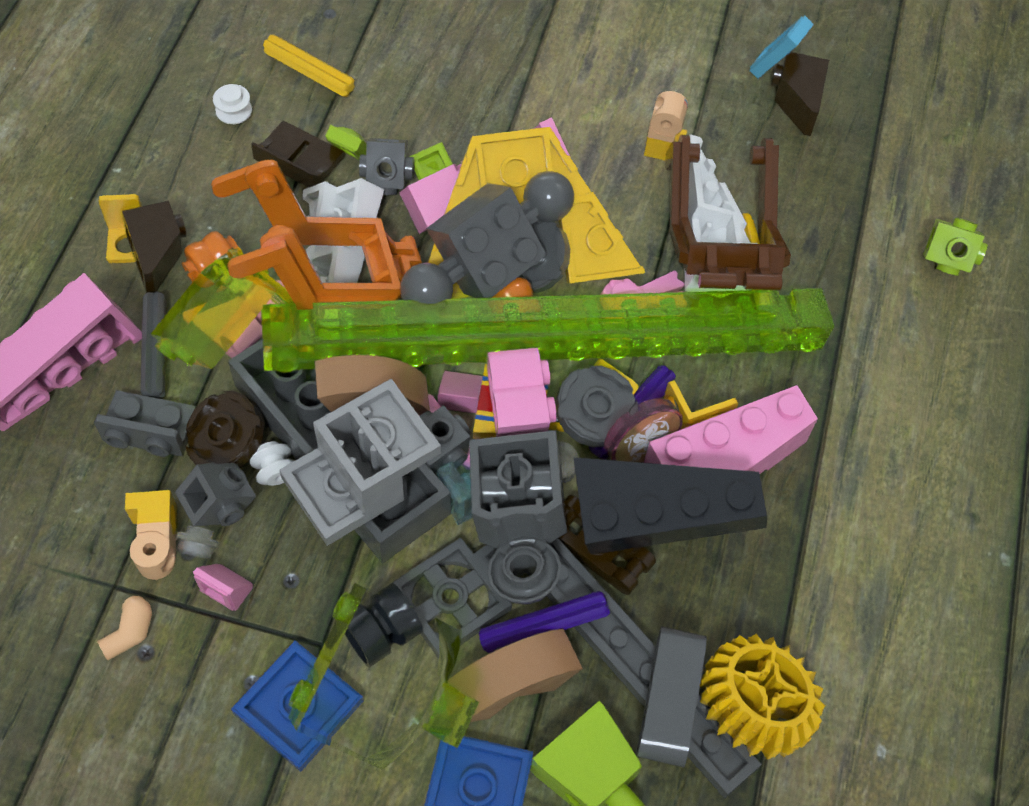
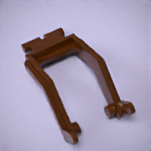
[665,135,791,291]

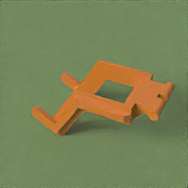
[211,160,422,311]

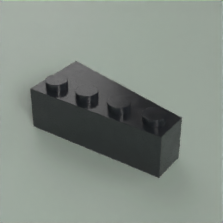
[573,457,767,555]

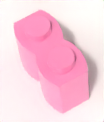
[487,348,556,437]

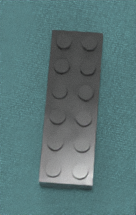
[228,317,451,564]

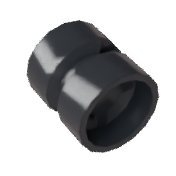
[338,583,423,667]

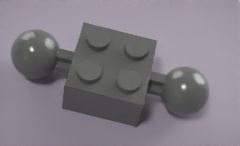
[400,171,574,316]

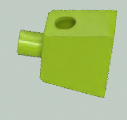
[530,701,645,806]

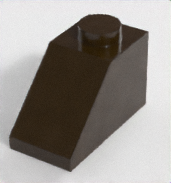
[771,52,829,136]
[122,200,186,293]

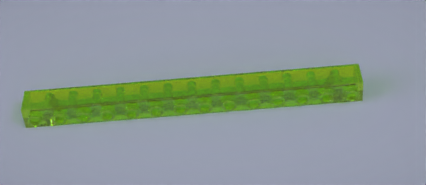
[261,288,835,372]

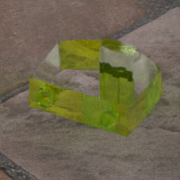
[151,246,319,369]
[288,583,479,770]

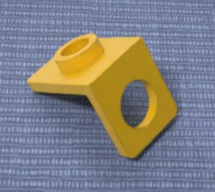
[99,194,142,263]
[663,380,738,431]

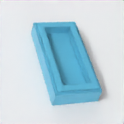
[749,16,814,78]

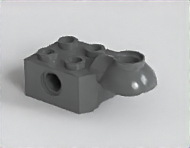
[469,430,567,605]

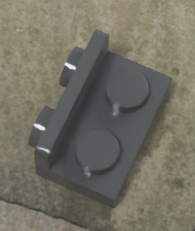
[94,390,196,457]

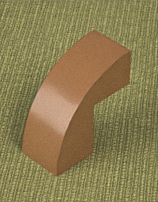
[315,355,430,416]
[446,629,583,723]

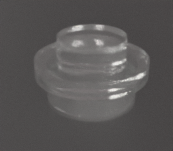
[175,526,220,559]

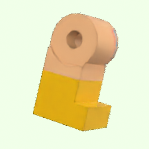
[644,91,688,160]
[125,490,177,580]

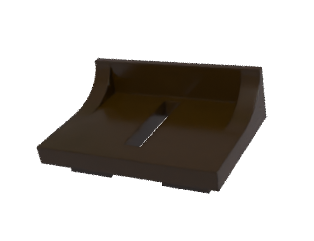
[251,121,344,187]

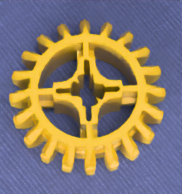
[700,634,825,760]

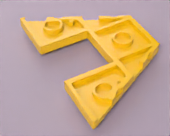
[427,127,645,300]

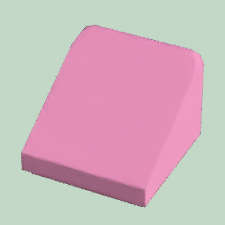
[438,371,483,414]
[193,564,253,611]

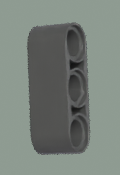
[637,626,707,768]

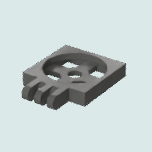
[390,538,523,660]

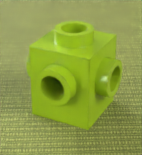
[923,217,988,276]

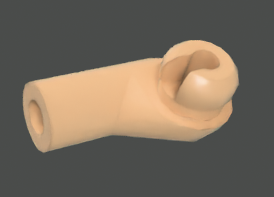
[97,596,152,661]

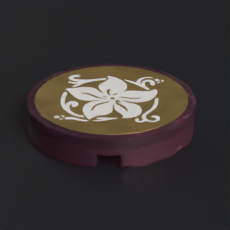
[604,398,683,463]

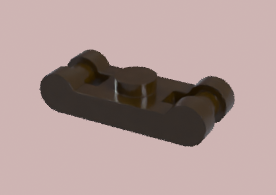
[558,495,656,595]

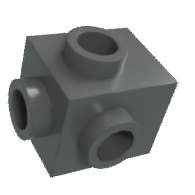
[359,138,414,195]
[420,405,471,476]
[175,462,256,526]

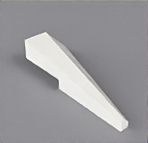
[684,134,757,300]
[303,178,384,357]

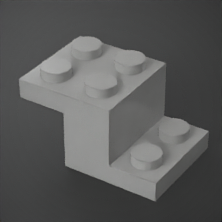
[279,379,441,546]

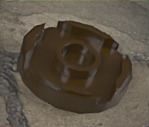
[185,390,264,468]

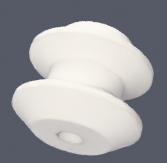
[213,84,252,124]
[250,441,294,486]

